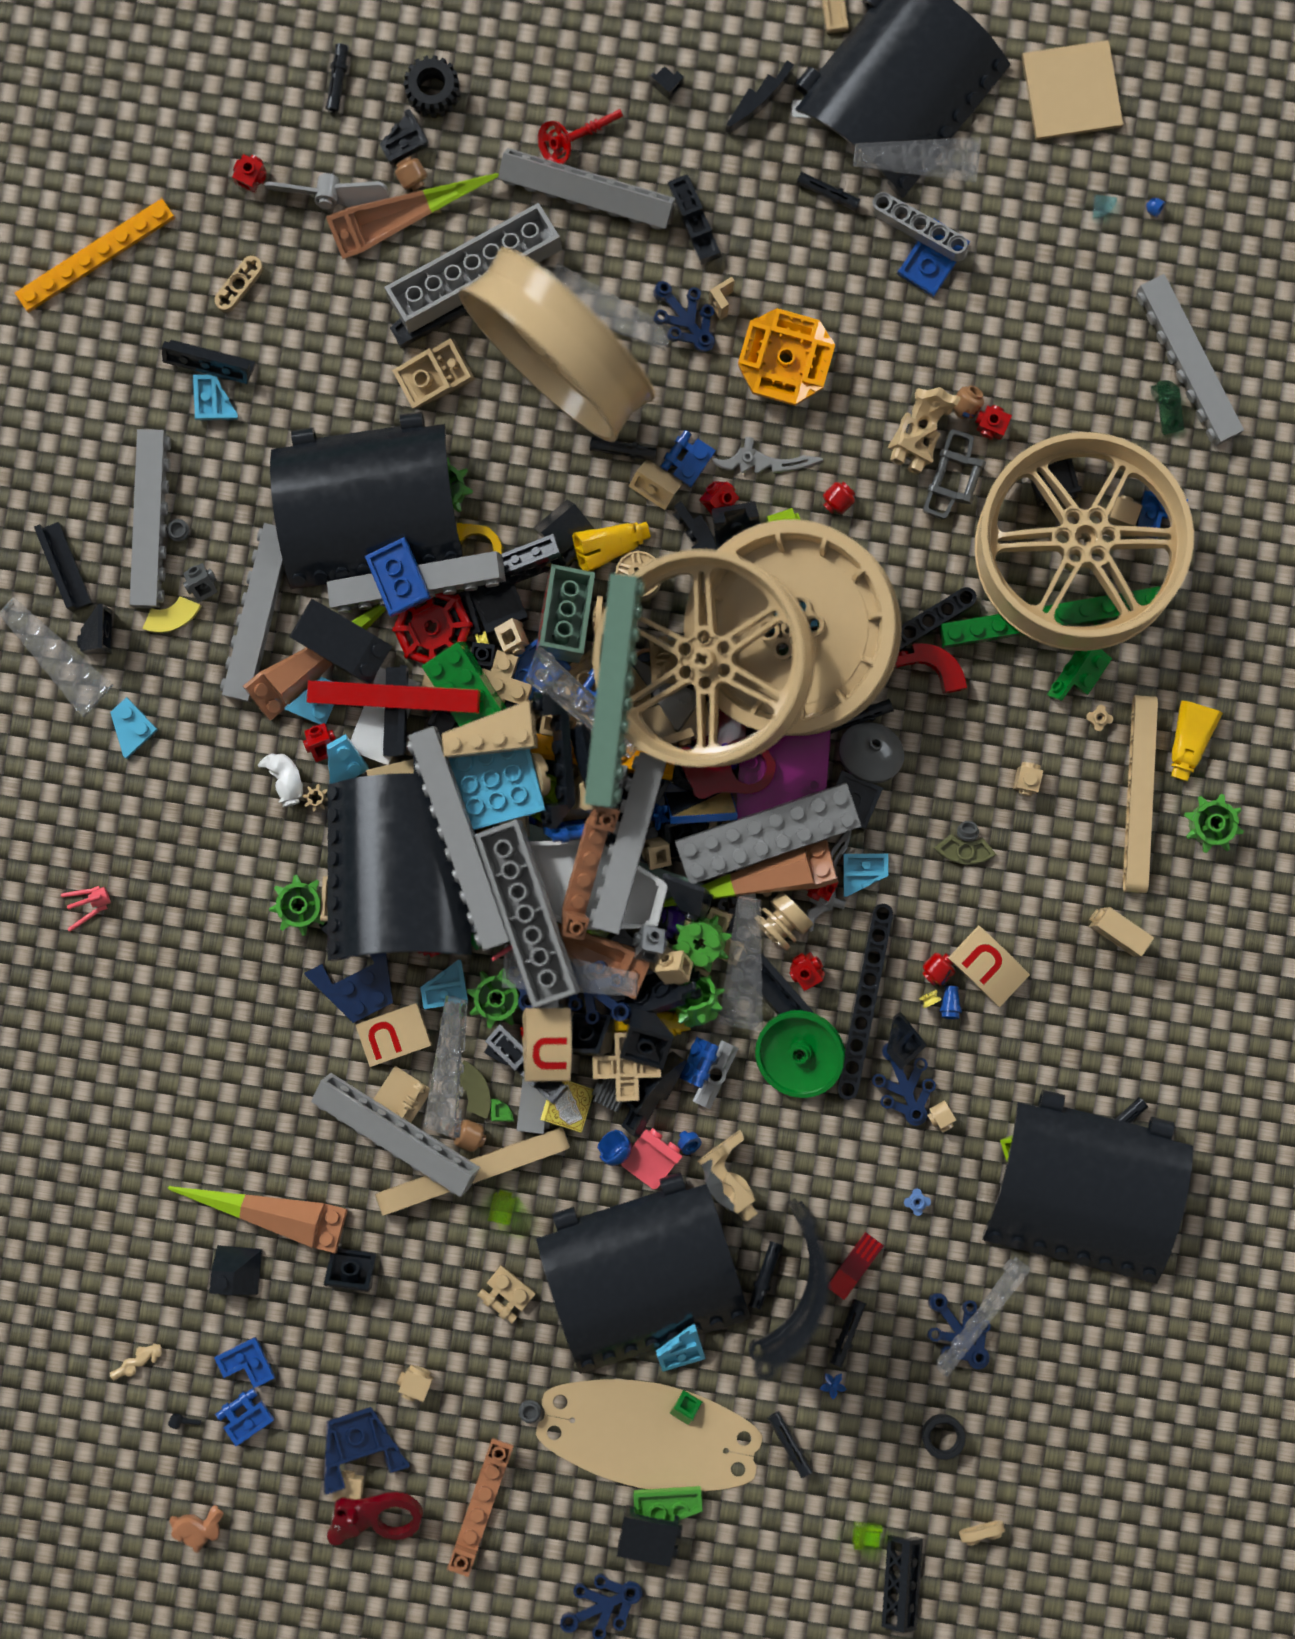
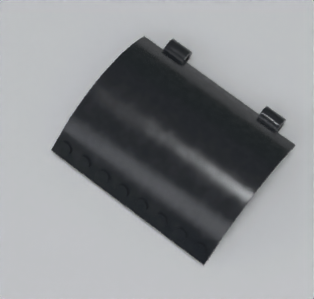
[794,0,1011,198]
[270,411,464,589]
[327,773,478,961]
[982,1089,1193,1284]
[536,1172,751,1374]
[749,1198,829,1381]

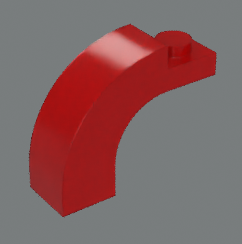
[894,643,967,694]

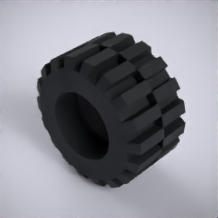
[404,55,461,118]

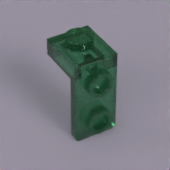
[1150,380,1184,435]

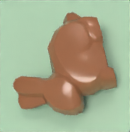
[170,1505,223,1553]

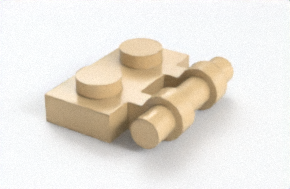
[477,1265,536,1323]

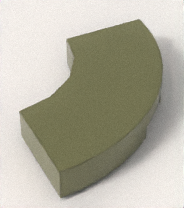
[934,834,997,865]
[455,1060,491,1119]

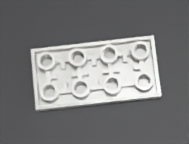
[350,668,421,765]

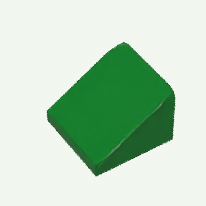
[670,1390,702,1425]

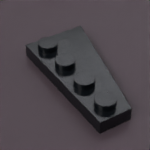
[390,304,468,348]

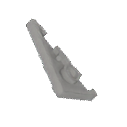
[634,659,697,732]

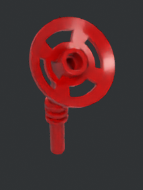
[538,109,624,164]

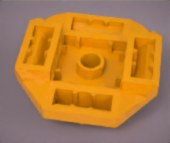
[738,308,835,406]

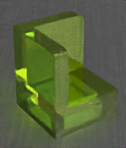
[852,1521,883,1550]

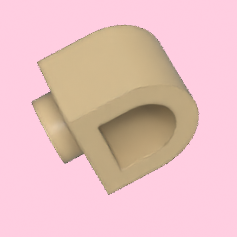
[927,1100,956,1133]

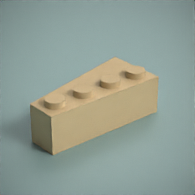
[442,701,538,759]

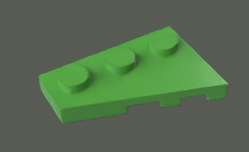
[633,1486,702,1521]

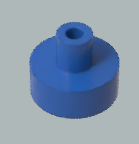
[678,1131,702,1155]

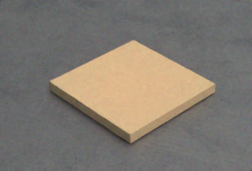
[1022,40,1123,140]

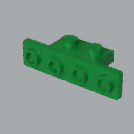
[1047,623,1112,701]

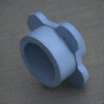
[904,1189,931,1216]

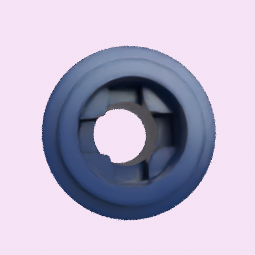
[939,986,962,1019]

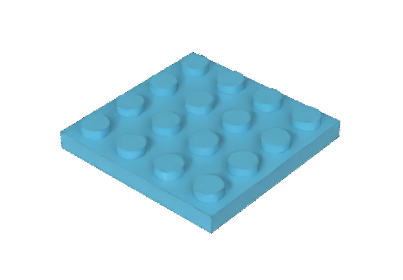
[448,749,546,830]

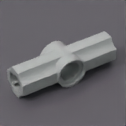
[692,1040,739,1109]

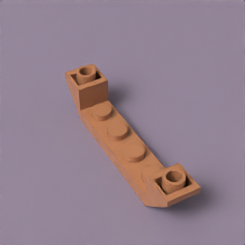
[561,806,619,940]
[447,1438,514,1577]

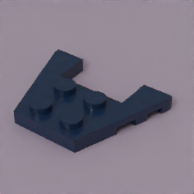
[304,953,394,1023]
[324,1407,410,1495]

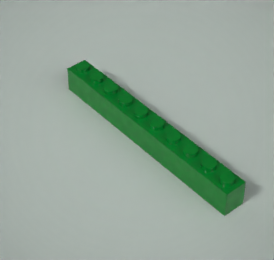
[938,586,1161,649]

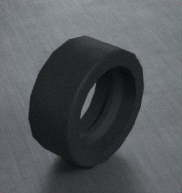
[921,1414,966,1460]

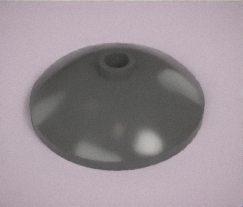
[838,722,904,783]

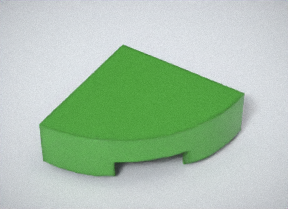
[491,1099,514,1121]

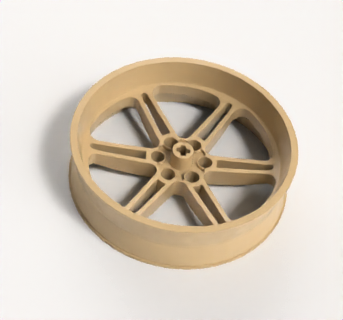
[459,247,655,442]
[974,432,1194,651]
[593,550,815,767]

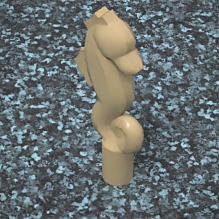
[110,1343,162,1381]

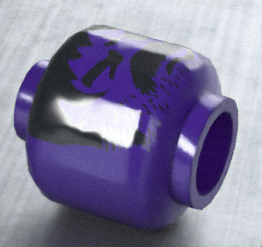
[657,906,685,940]

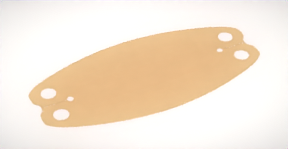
[536,1379,762,1491]

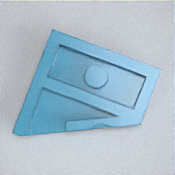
[193,375,238,420]
[285,677,334,725]
[110,697,158,759]
[327,734,369,784]
[843,854,888,897]
[420,960,468,1009]
[656,1324,705,1372]

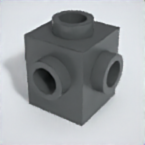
[183,563,218,603]
[633,925,667,963]

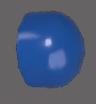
[597,1130,632,1166]

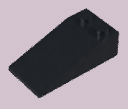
[289,598,392,684]

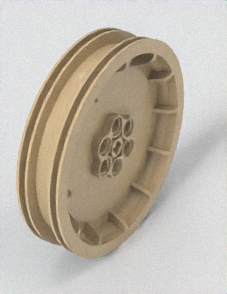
[684,520,902,736]

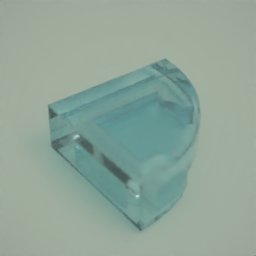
[1092,195,1117,219]

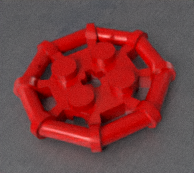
[392,593,473,664]

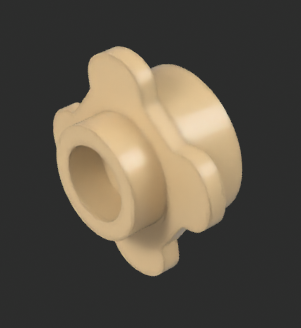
[1086,705,1113,731]

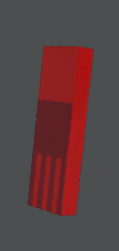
[828,1232,884,1300]

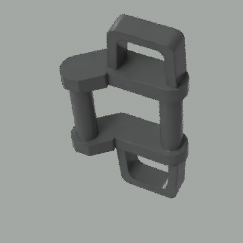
[923,429,986,520]

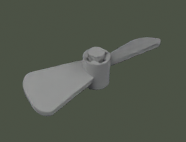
[265,173,389,210]

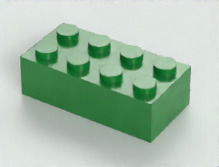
[422,642,507,727]

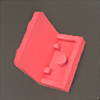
[621,1128,682,1189]

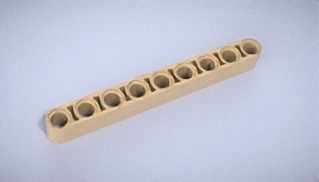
[1123,695,1158,893]
[375,1127,570,1216]

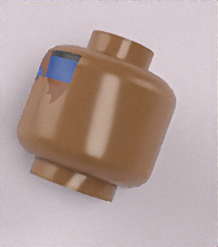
[953,385,984,419]

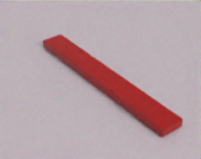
[307,680,480,713]

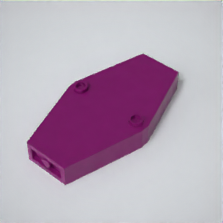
[736,730,831,859]

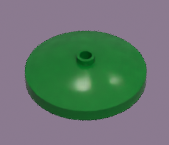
[755,1010,845,1098]

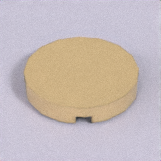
[531,753,551,796]

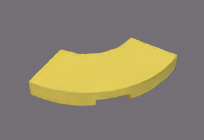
[142,597,201,633]

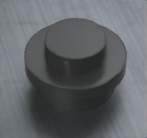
[167,519,190,541]
[957,821,979,841]
[519,1400,541,1423]

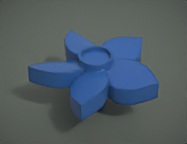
[651,803,669,830]
[820,1373,847,1399]

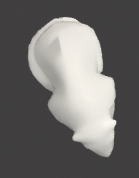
[258,754,304,807]

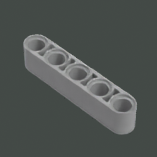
[873,192,968,261]

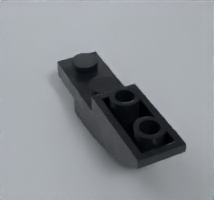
[673,501,717,551]
[622,1051,687,1138]

